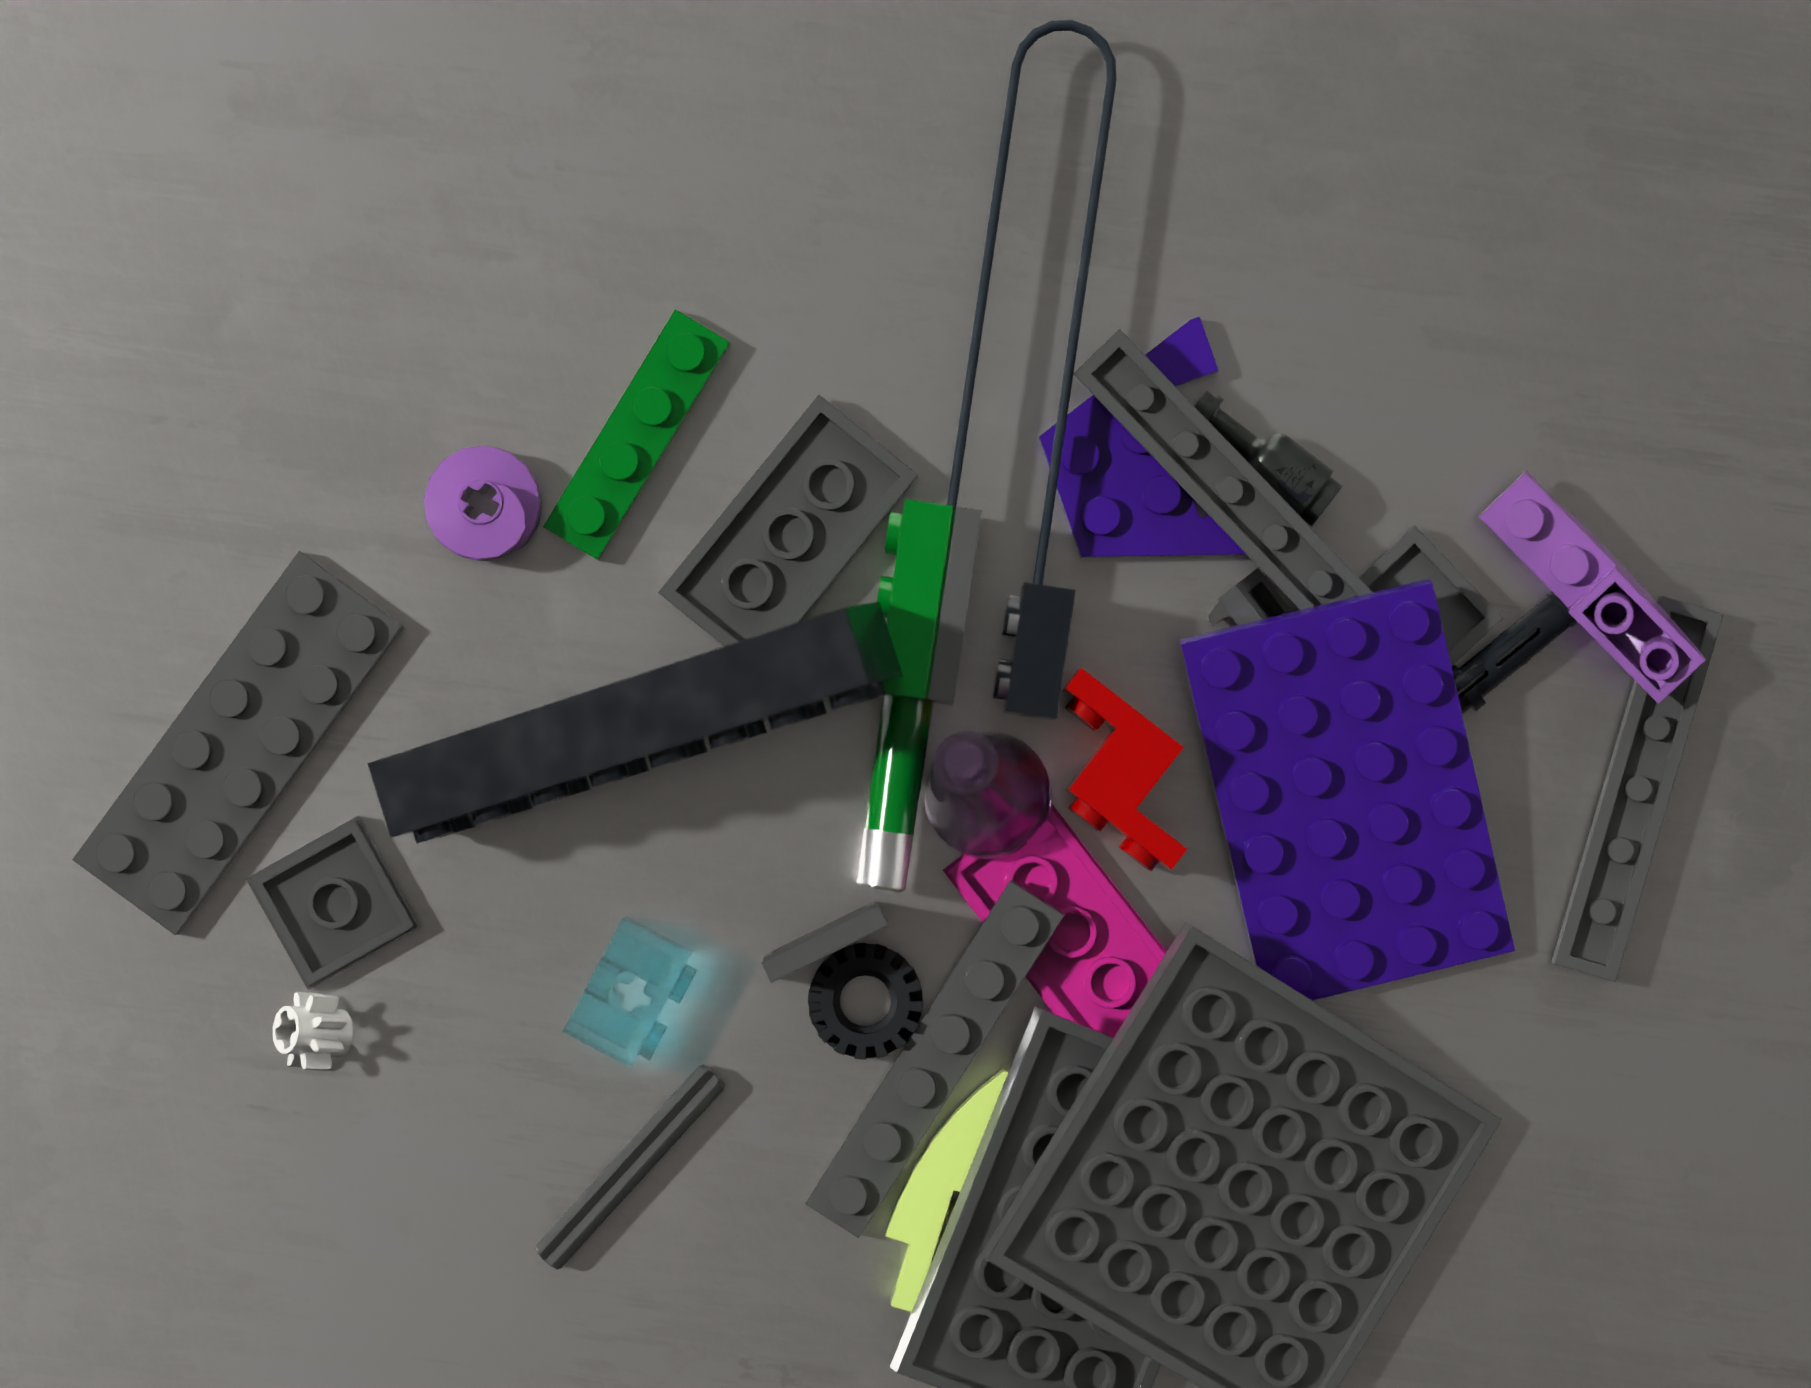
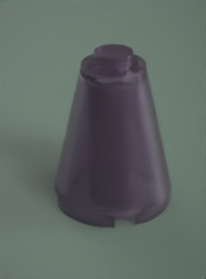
[924,731,1052,859]

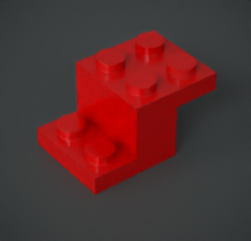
[1061,668,1187,871]

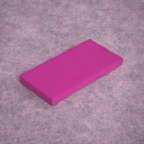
[942,792,1167,1037]

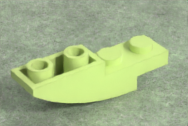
[885,1068,1010,1313]

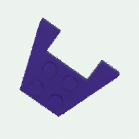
[1039,317,1247,558]

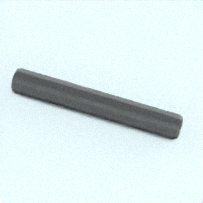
[535,1064,725,1269]

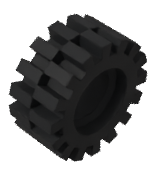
[808,943,923,1060]

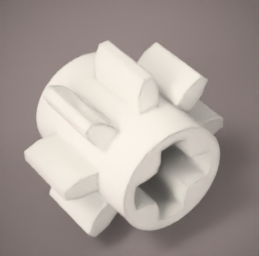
[273,992,353,1071]

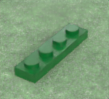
[543,309,731,561]

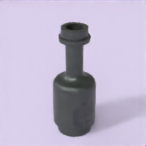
[1194,391,1343,527]

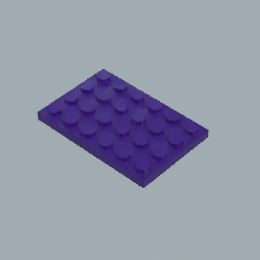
[1179,579,1515,1001]

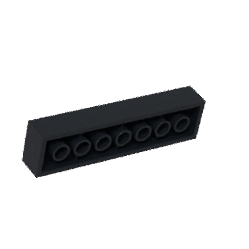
[367,602,903,844]

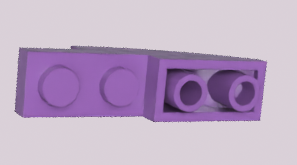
[1479,470,1706,704]

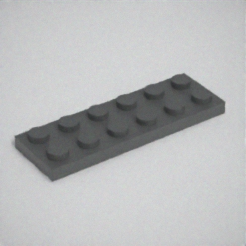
[72,551,404,935]

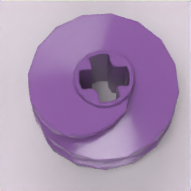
[424,445,542,561]

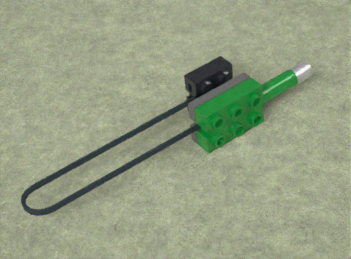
[857,20,1117,892]

